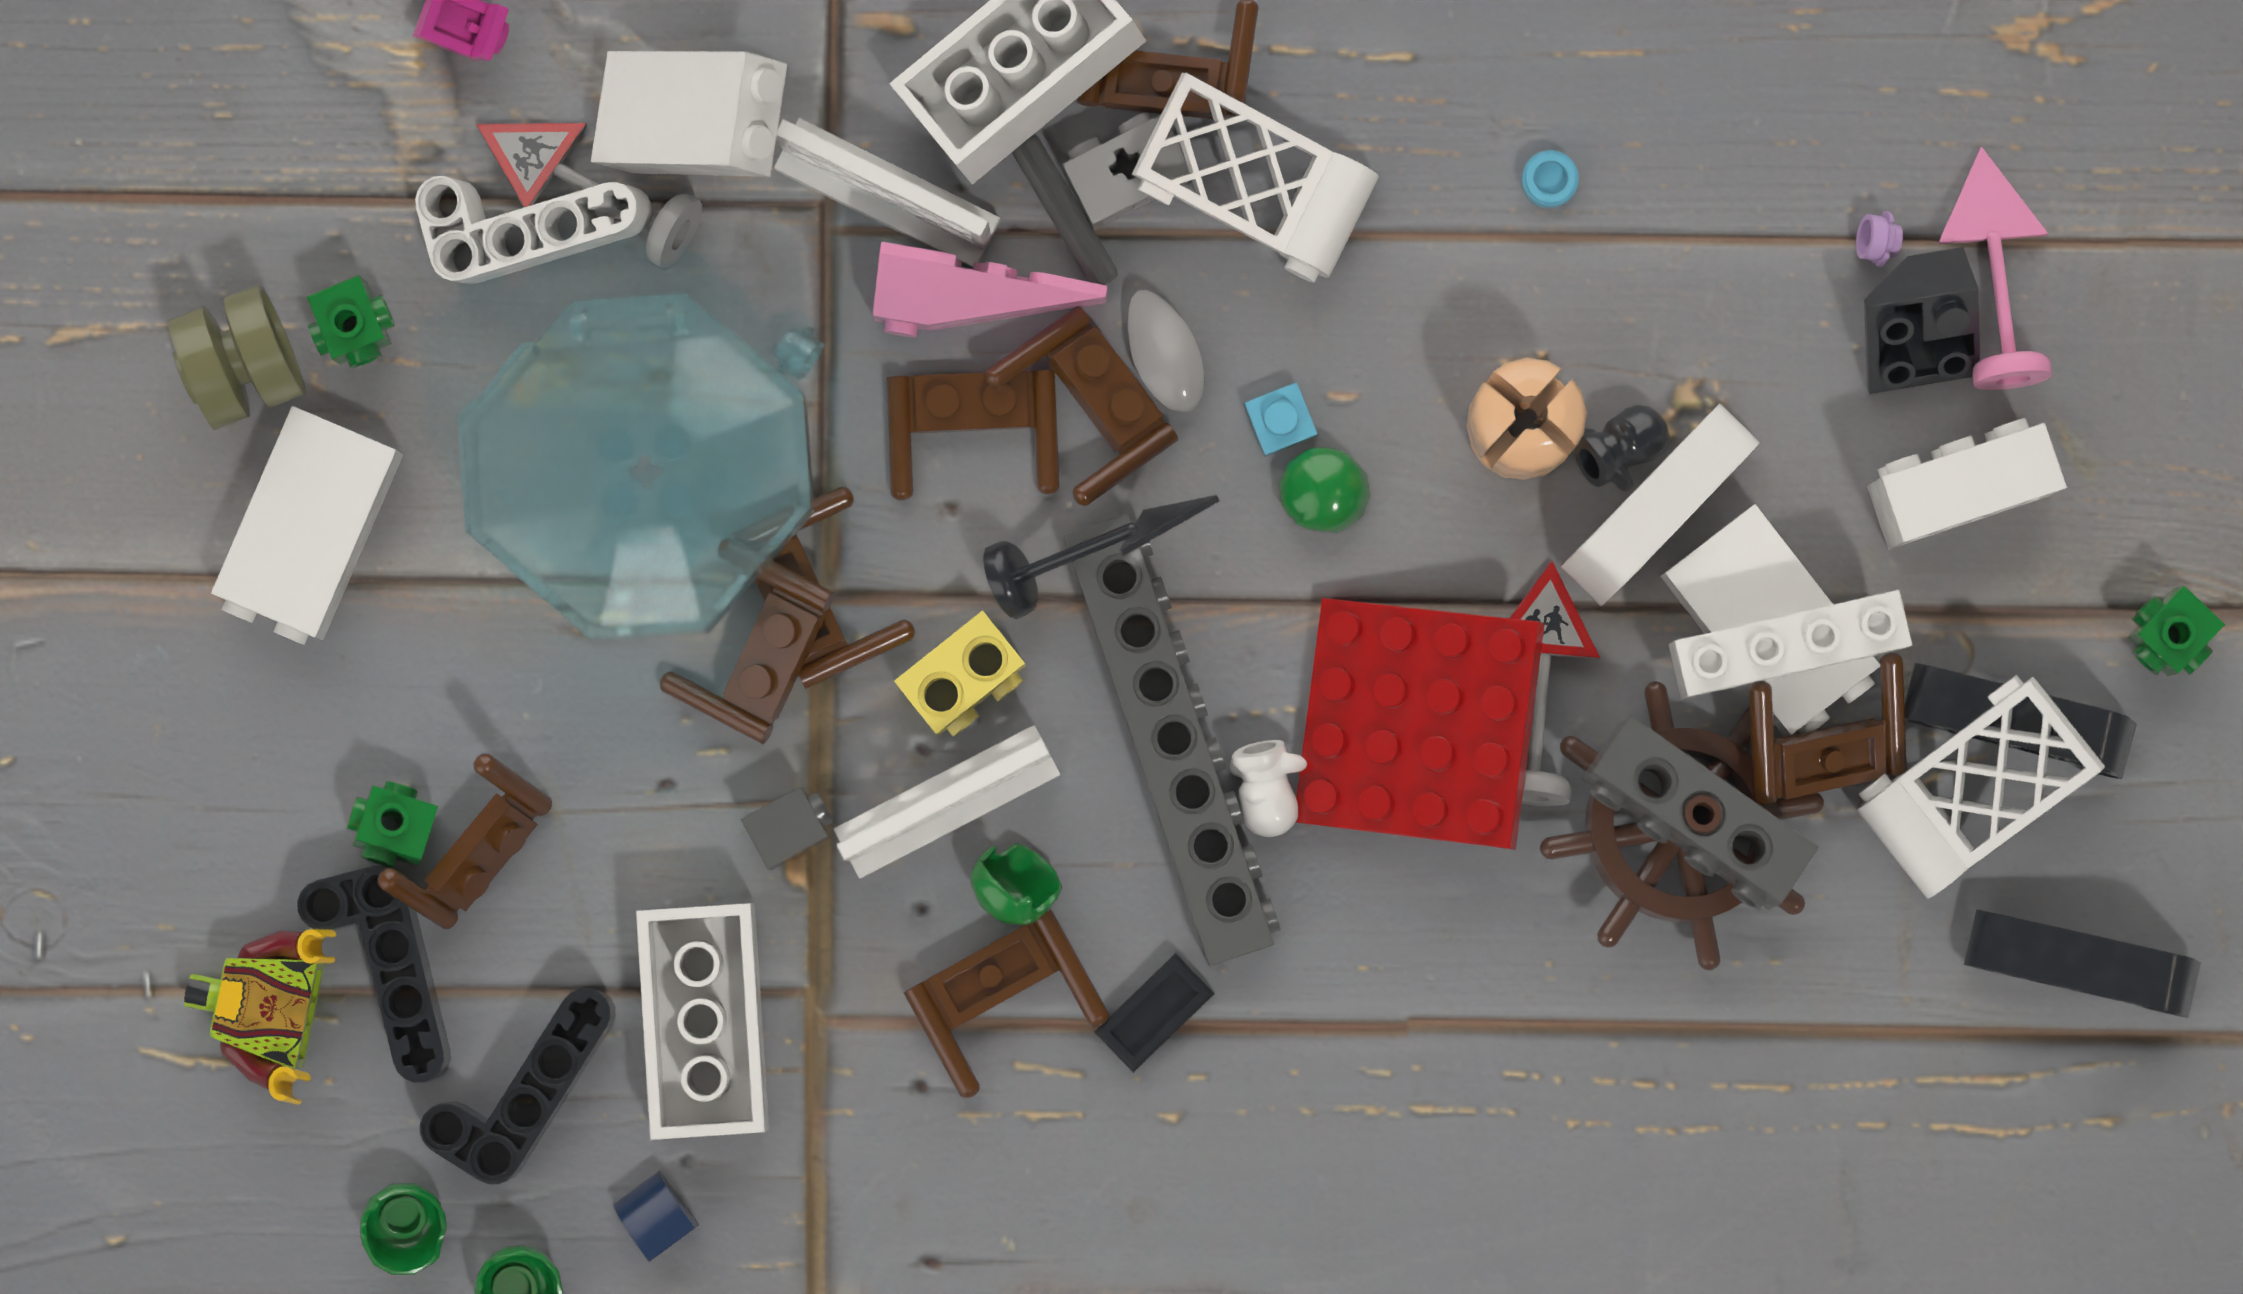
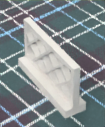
[774,118,1001,268]
[834,725,1061,879]

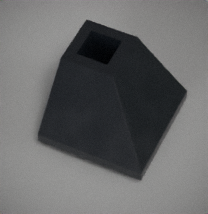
[1864,247,1980,394]

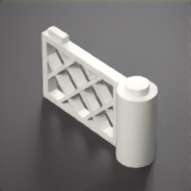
[1132,73,1379,283]
[1856,675,2105,899]

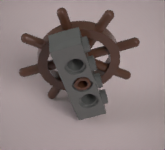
[1540,681,1824,970]

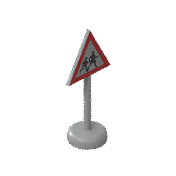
[476,123,702,270]
[1510,561,1600,807]

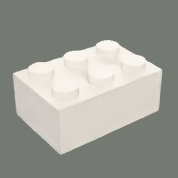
[1867,418,2067,550]

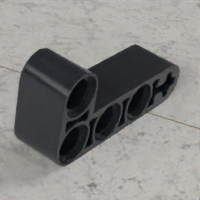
[1904,663,2137,779]
[297,866,451,1083]
[1964,909,2201,1018]
[420,988,616,1184]

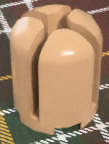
[1466,358,1587,480]

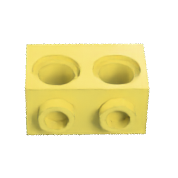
[894,610,1026,737]

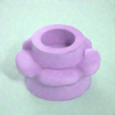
[1856,211,1903,267]

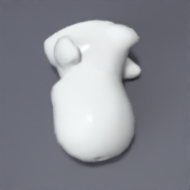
[1229,740,1307,837]

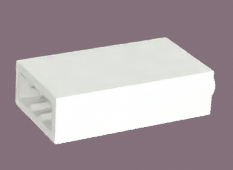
[591,51,787,177]
[211,406,403,645]
[1660,504,1881,737]

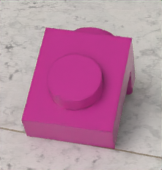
[413,0,509,61]

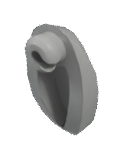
[1128,290,1204,412]

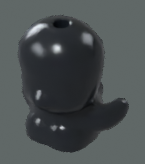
[1575,405,1669,492]

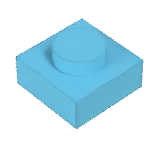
[1244,382,1318,457]

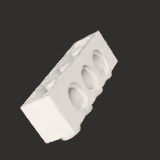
[1668,590,1912,699]

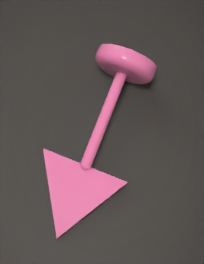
[1937,147,2052,390]

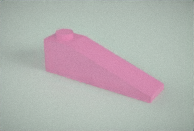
[873,242,1108,338]

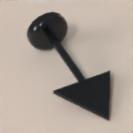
[983,495,1220,619]

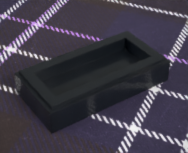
[1094,953,1214,1073]

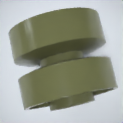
[168,284,306,430]

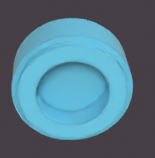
[1521,150,1579,209]

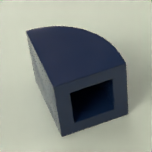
[613,1170,699,1262]

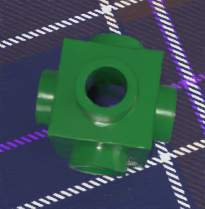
[306,275,395,368]
[2127,585,2225,676]
[346,781,438,867]

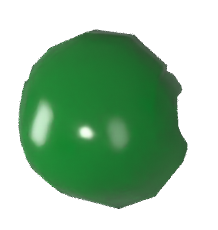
[1279,447,1370,533]
[970,843,1062,925]
[360,1183,447,1275]
[474,1245,563,1294]

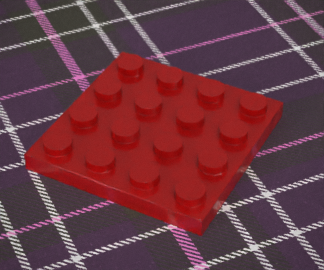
[1295,598,1545,850]

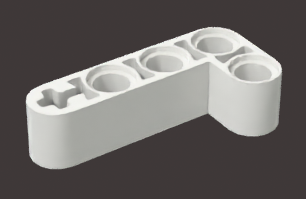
[415,176,652,284]
[1560,403,1760,606]

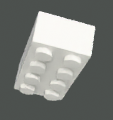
[889,0,1146,185]
[636,903,769,1140]

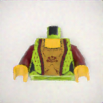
[184,929,336,1105]

